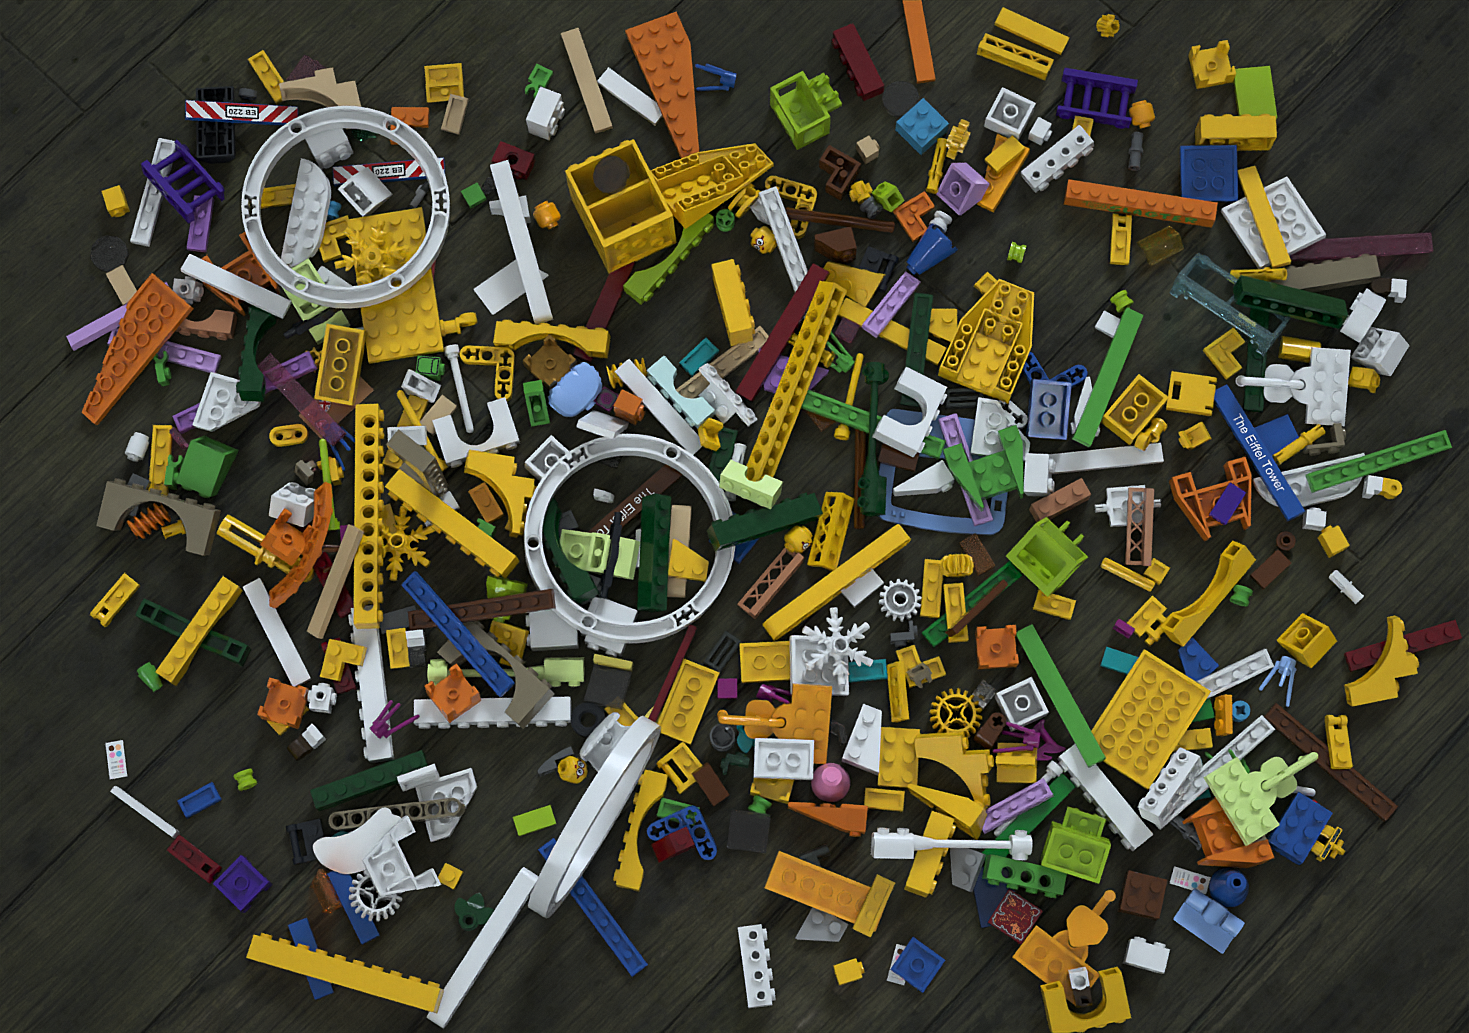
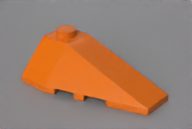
[788,802,868,837]

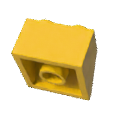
[1277,613,1337,668]

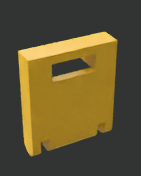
[1166,371,1217,416]

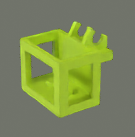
[770,71,842,150]
[1006,517,1088,597]
[1040,807,1111,884]

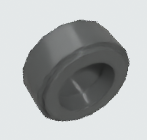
[238,88,257,100]

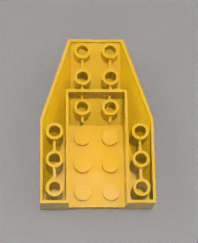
[650,143,774,229]
[938,279,1034,404]

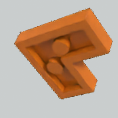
[390,107,429,145]
[893,191,935,242]

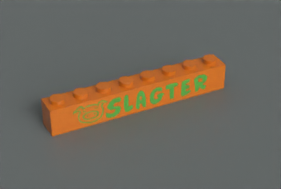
[1063,179,1218,228]

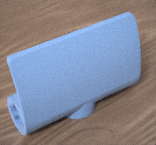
[1173,888,1245,954]

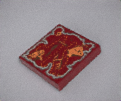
[987,889,1042,945]

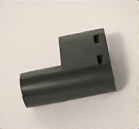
[799,844,830,867]

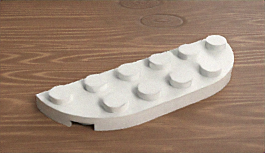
[281,158,331,268]
[1252,453,1365,507]

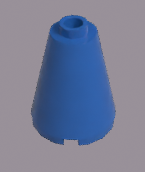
[906,223,958,275]
[1209,867,1249,907]

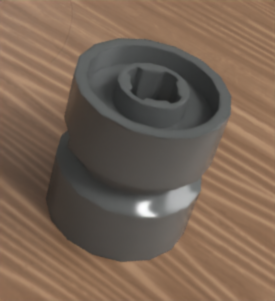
[710,724,735,753]

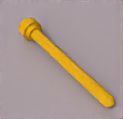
[834,353,864,440]
[397,390,448,471]

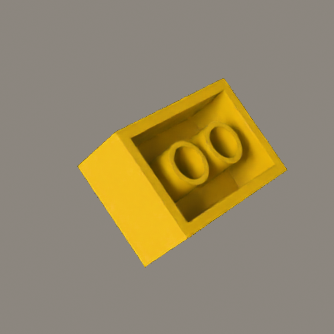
[1101,374,1169,446]

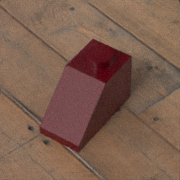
[651,826,695,863]

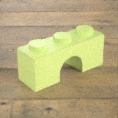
[719,460,783,509]

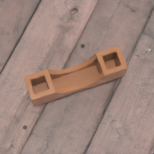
[175,310,237,340]

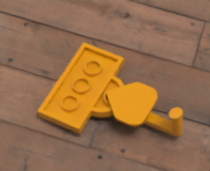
[717,683,832,764]
[1012,890,1116,1006]

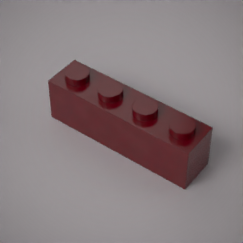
[831,23,884,101]

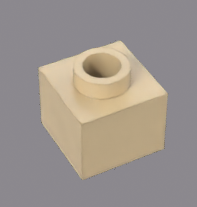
[856,136,880,164]

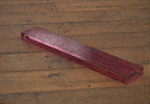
[258,353,347,446]

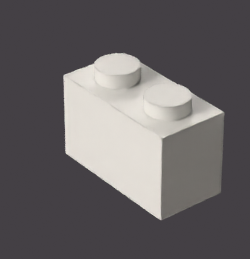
[1123,937,1170,974]

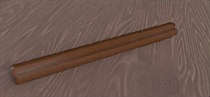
[785,208,895,233]
[854,429,866,529]

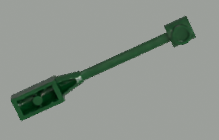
[857,362,889,517]

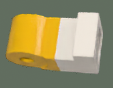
[1362,475,1402,499]

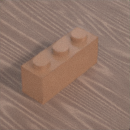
[1029,478,1091,522]

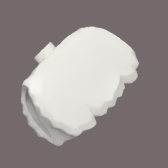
[580,712,631,772]

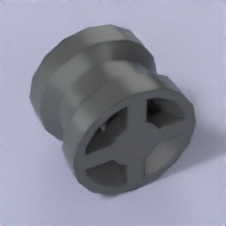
[860,196,883,219]

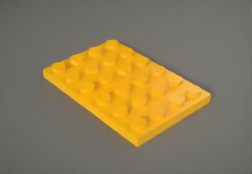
[1091,649,1211,790]

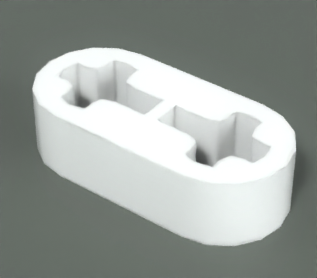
[998,400,1027,430]

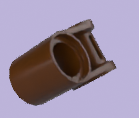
[973,713,1006,749]

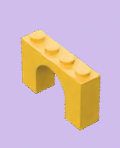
[1040,967,1131,1033]

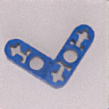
[1022,352,1087,389]
[647,805,717,860]

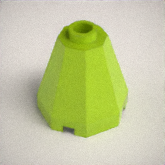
[486,575,528,623]

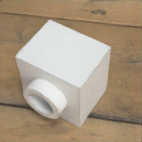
[1028,117,1052,145]
[1302,508,1326,531]

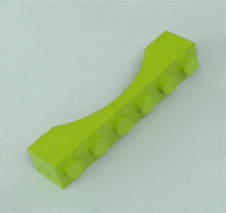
[623,213,714,305]

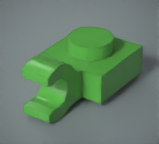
[153,351,171,386]
[164,455,184,490]

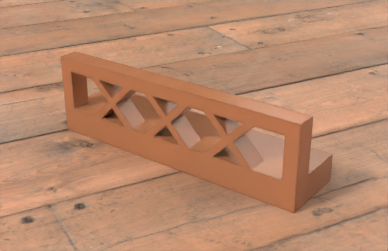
[1125,487,1154,566]
[737,548,804,619]

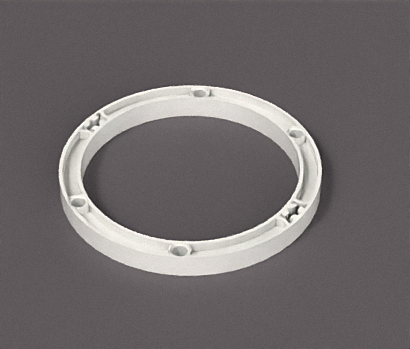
[241,106,450,309]
[524,434,735,643]
[528,716,661,918]

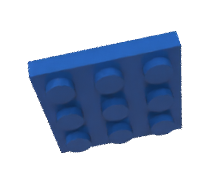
[1180,145,1238,202]

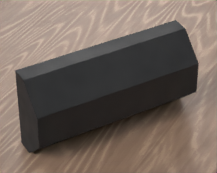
[196,86,235,164]

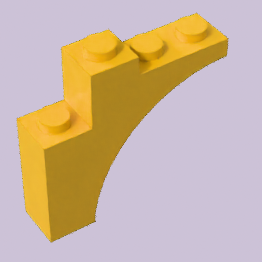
[464,449,537,538]
[1344,616,1419,706]
[914,732,994,811]

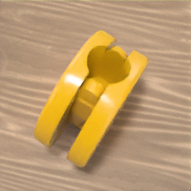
[728,183,761,218]

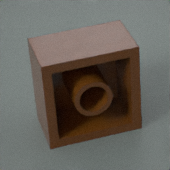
[1117,870,1167,921]

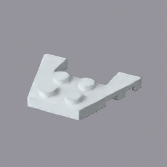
[362,815,441,896]

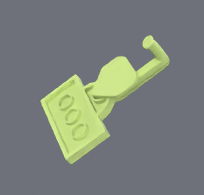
[1203,752,1319,846]

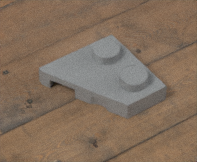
[950,848,986,892]
[795,907,848,942]

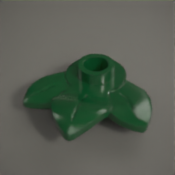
[455,893,494,931]

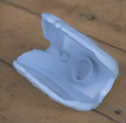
[548,362,602,417]

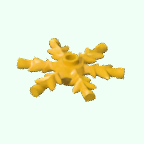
[334,220,409,286]
[366,506,435,581]

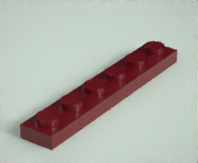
[1344,620,1462,672]

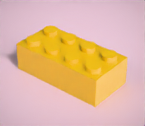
[1195,114,1277,151]
[711,259,755,346]
[314,324,367,405]
[904,811,956,897]

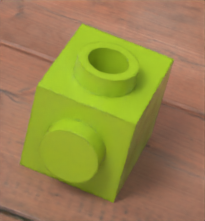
[872,181,905,212]

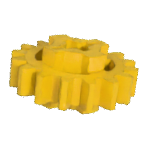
[945,119,971,160]

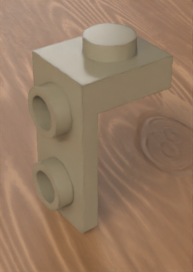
[1303,423,1346,456]

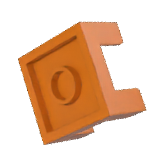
[260,508,314,566]
[975,625,1019,669]
[425,663,481,723]
[257,677,309,729]

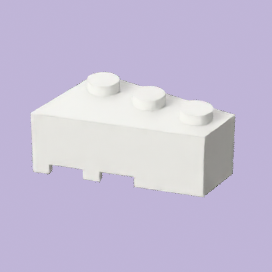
[842,704,882,775]

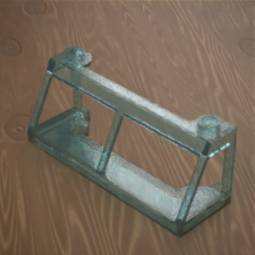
[1170,253,1291,356]

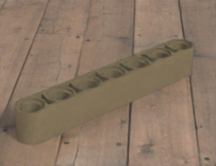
[328,798,465,831]

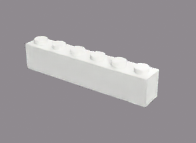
[1058,744,1153,851]

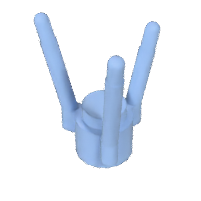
[1259,656,1296,707]

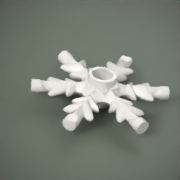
[802,607,873,685]

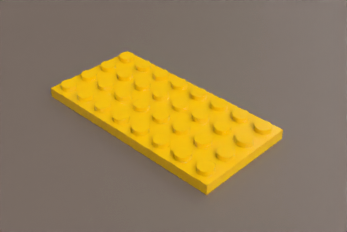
[348,207,444,364]

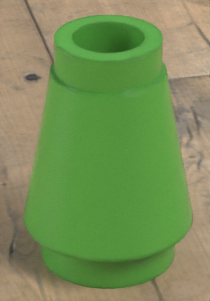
[137,662,163,692]

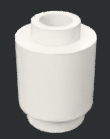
[125,432,149,462]

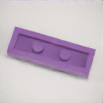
[187,195,214,252]

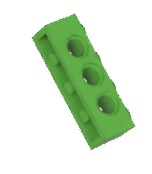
[982,854,1067,898]

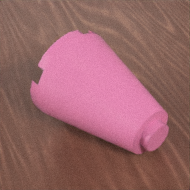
[811,763,850,802]

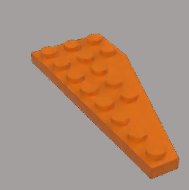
[625,12,699,158]
[82,273,194,425]

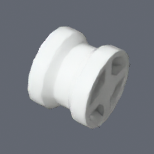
[929,211,952,234]

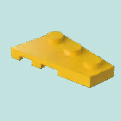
[823,261,885,307]

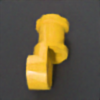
[440,312,477,337]
[1135,418,1167,451]

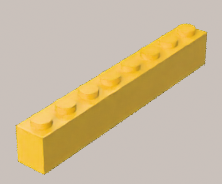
[385,469,520,579]

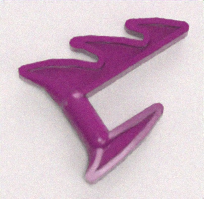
[1033,719,1066,761]

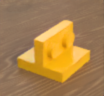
[996,743,1037,784]

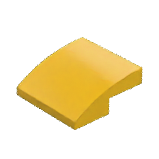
[424,63,464,103]

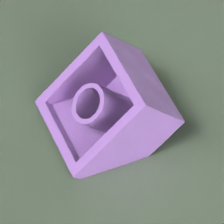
[936,163,990,215]

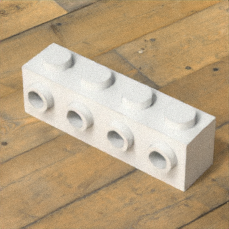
[1021,125,1094,193]
[1138,747,1203,827]
[738,924,776,1008]

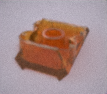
[309,869,343,914]

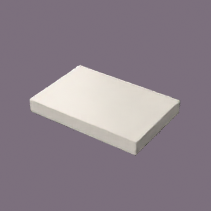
[754,738,814,780]

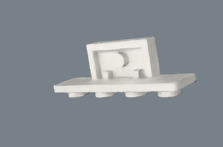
[698,363,757,426]

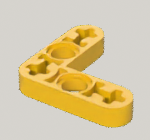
[765,176,817,239]
[460,346,515,402]

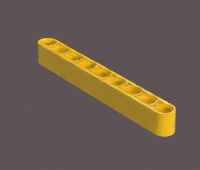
[762,524,911,641]

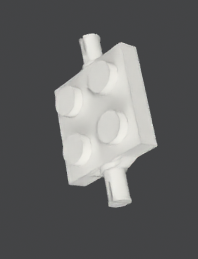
[1095,485,1161,527]

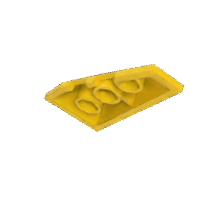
[907,784,987,840]

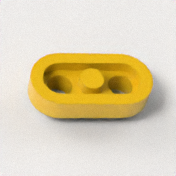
[269,424,308,447]

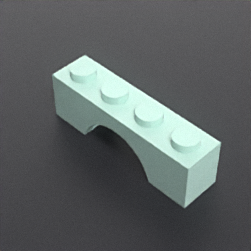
[647,356,715,429]

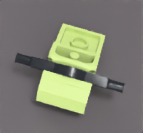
[282,258,350,345]
[555,512,640,599]

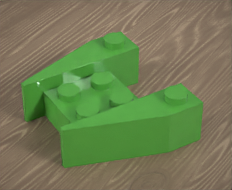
[943,425,1024,512]

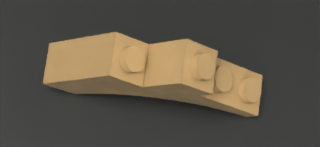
[279,67,361,130]

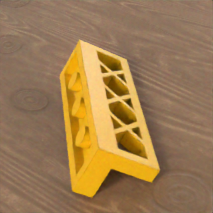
[977,33,1054,80]
[807,492,855,571]

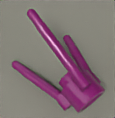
[756,684,792,722]
[369,700,420,739]
[993,722,1041,753]

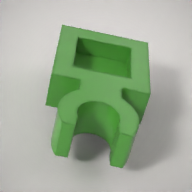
[525,64,553,98]

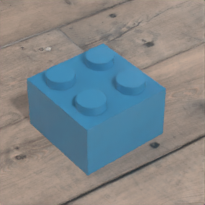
[895,98,949,155]

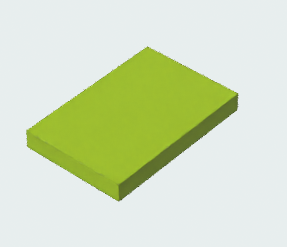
[1234,66,1277,120]

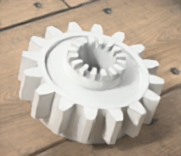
[879,579,921,622]

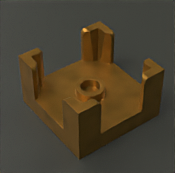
[523,334,577,391]

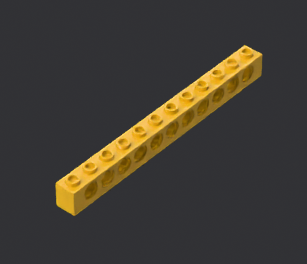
[746,281,847,482]
[354,404,384,629]

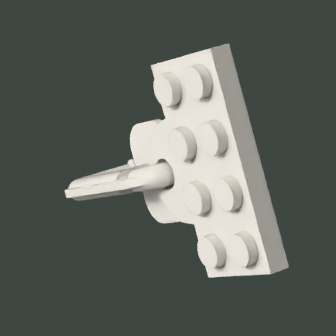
[1236,347,1351,426]

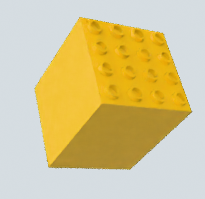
[565,139,677,274]

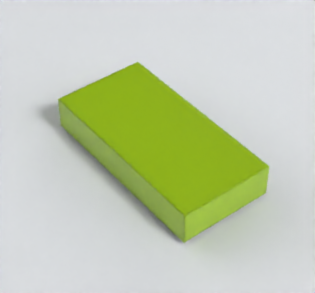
[513,805,556,836]

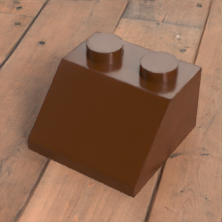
[814,226,857,264]

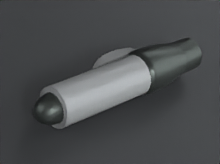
[409,181,430,209]

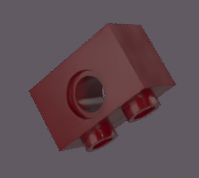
[491,141,536,180]

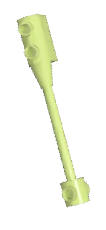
[427,657,584,687]

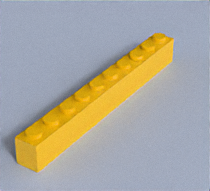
[246,933,444,1013]

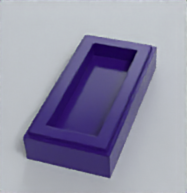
[1209,482,1246,525]

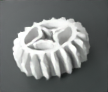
[349,870,402,921]

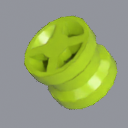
[1007,242,1026,263]
[1110,290,1134,313]
[234,769,257,791]

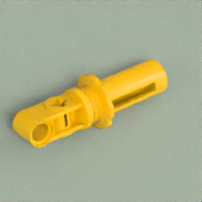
[217,514,314,582]

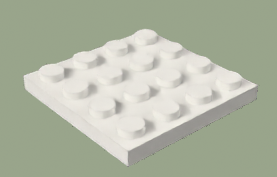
[1221,177,1326,269]

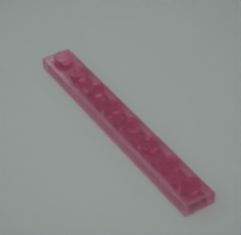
[1289,233,1433,261]

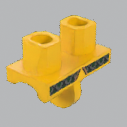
[1310,825,1345,862]

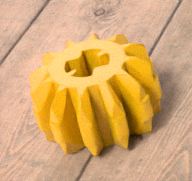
[941,554,974,578]

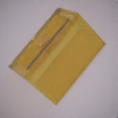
[1137,226,1184,266]

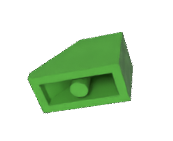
[523,380,550,427]

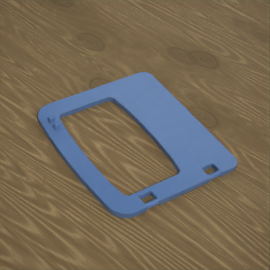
[878,409,1008,535]

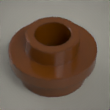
[1276,531,1296,551]

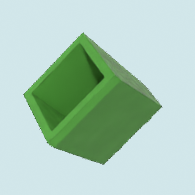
[176,435,238,498]

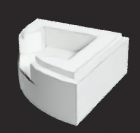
[593,489,615,503]

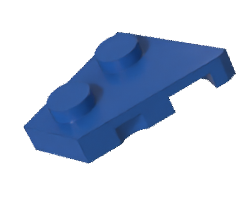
[1177,637,1219,681]

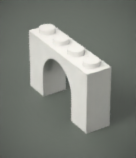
[872,367,947,457]
[432,397,520,468]

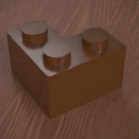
[819,145,861,201]

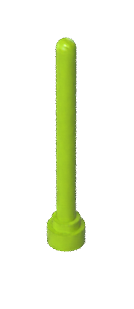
[319,439,340,530]

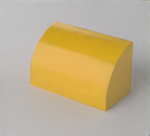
[1278,336,1321,363]

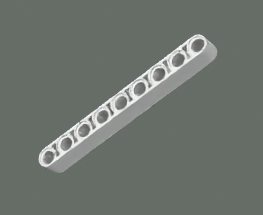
[490,160,553,325]
[427,867,539,1029]

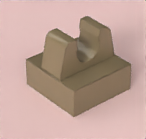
[294,460,317,486]
[906,662,932,688]

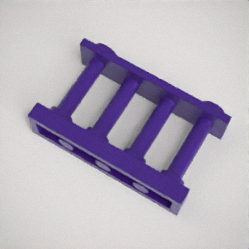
[1056,68,1138,129]
[141,140,225,224]

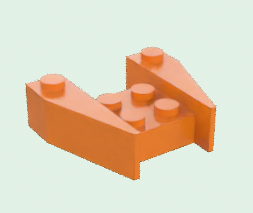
[201,232,280,316]
[1169,457,1251,541]
[1182,797,1274,868]

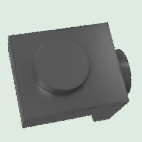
[890,620,918,647]

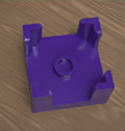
[213,855,273,913]

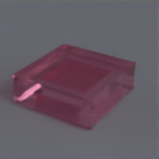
[834,317,860,343]
[169,427,189,449]

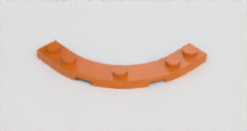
[269,482,333,609]

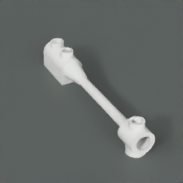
[871,828,1032,860]

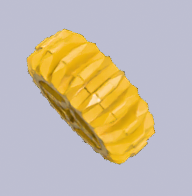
[929,688,982,738]

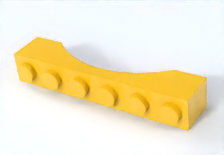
[493,320,610,358]
[1161,541,1256,647]
[156,576,243,686]
[613,769,669,892]

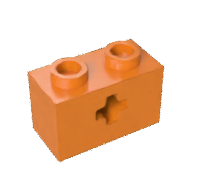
[613,389,645,425]

